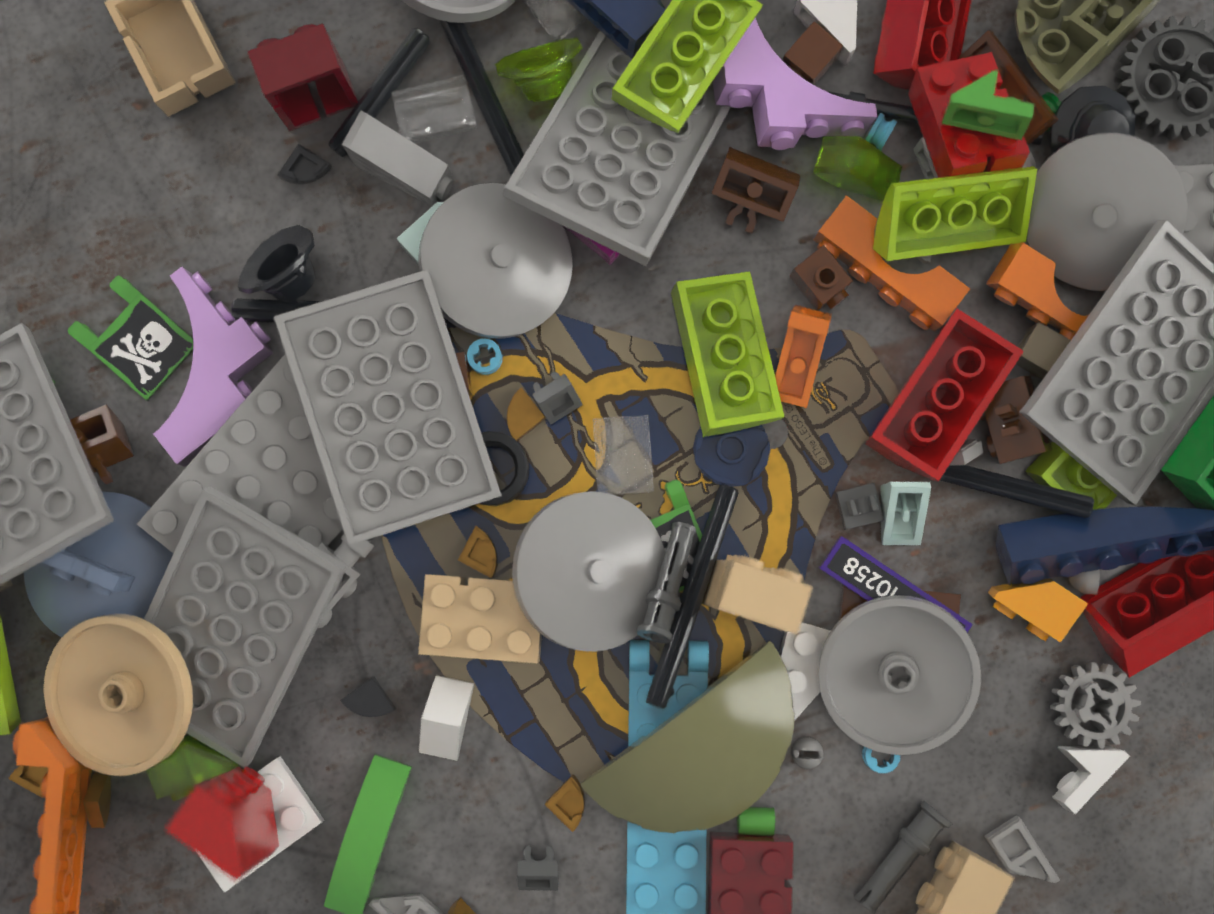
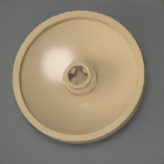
[44,614,193,776]

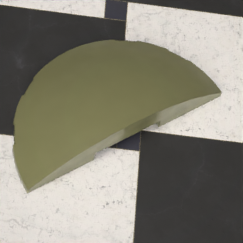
[1015,0,1160,94]
[580,640,795,833]

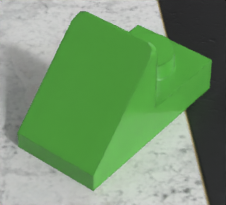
[942,70,1035,140]

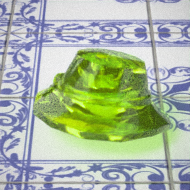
[495,38,583,102]

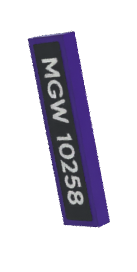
[818,536,973,633]

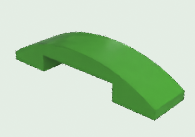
[324,754,412,914]

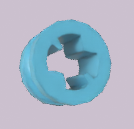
[863,113,897,152]
[467,338,503,375]
[862,747,900,773]

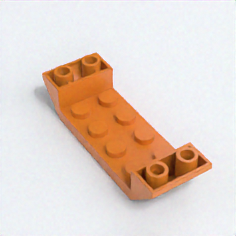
[13,717,92,914]

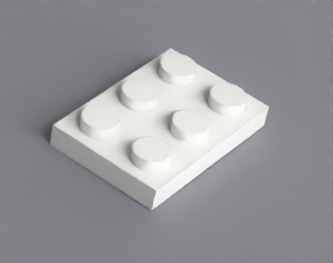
[198,756,324,893]

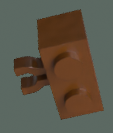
[711,147,800,233]
[981,376,1052,464]
[70,404,134,485]

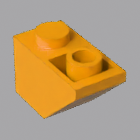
[988,578,1088,643]

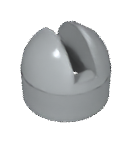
[1069,570,1100,595]
[791,736,824,769]

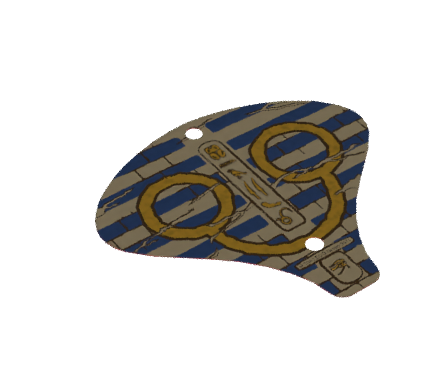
[381,313,898,795]

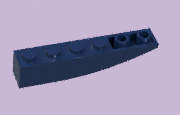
[996,507,1214,585]

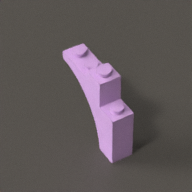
[713,18,877,150]
[153,267,273,467]

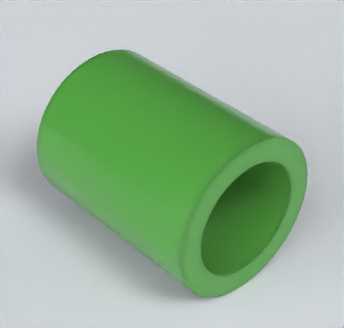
[737,807,775,836]

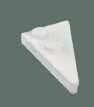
[779,622,831,721]

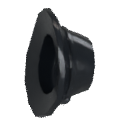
[1050,86,1135,153]
[238,225,316,303]

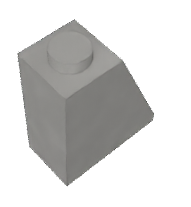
[342,111,454,206]

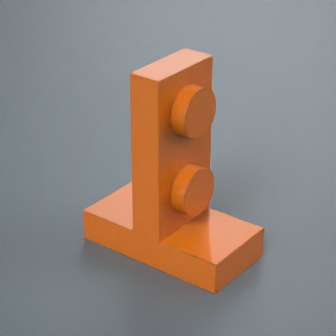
[775,305,832,408]

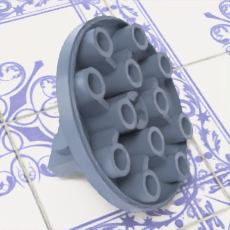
[24,492,173,638]

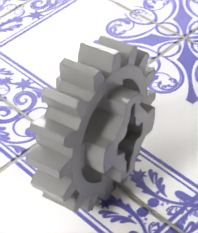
[1050,662,1141,749]

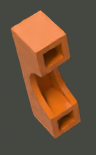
[814,195,970,332]
[986,243,1090,340]

